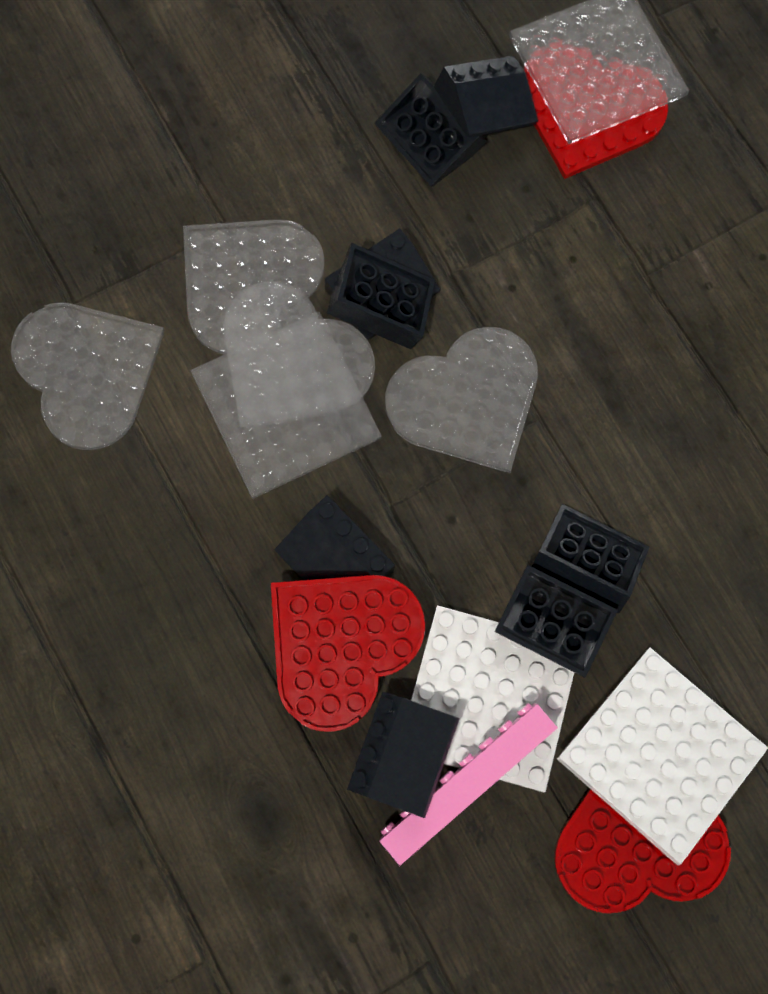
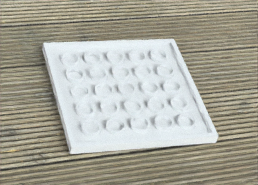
[411,605,574,793]
[557,648,768,865]

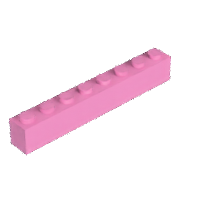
[380,703,558,865]

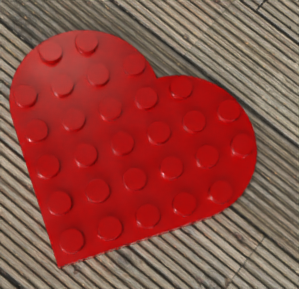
[523,47,668,179]
[271,575,425,732]
[555,789,731,913]

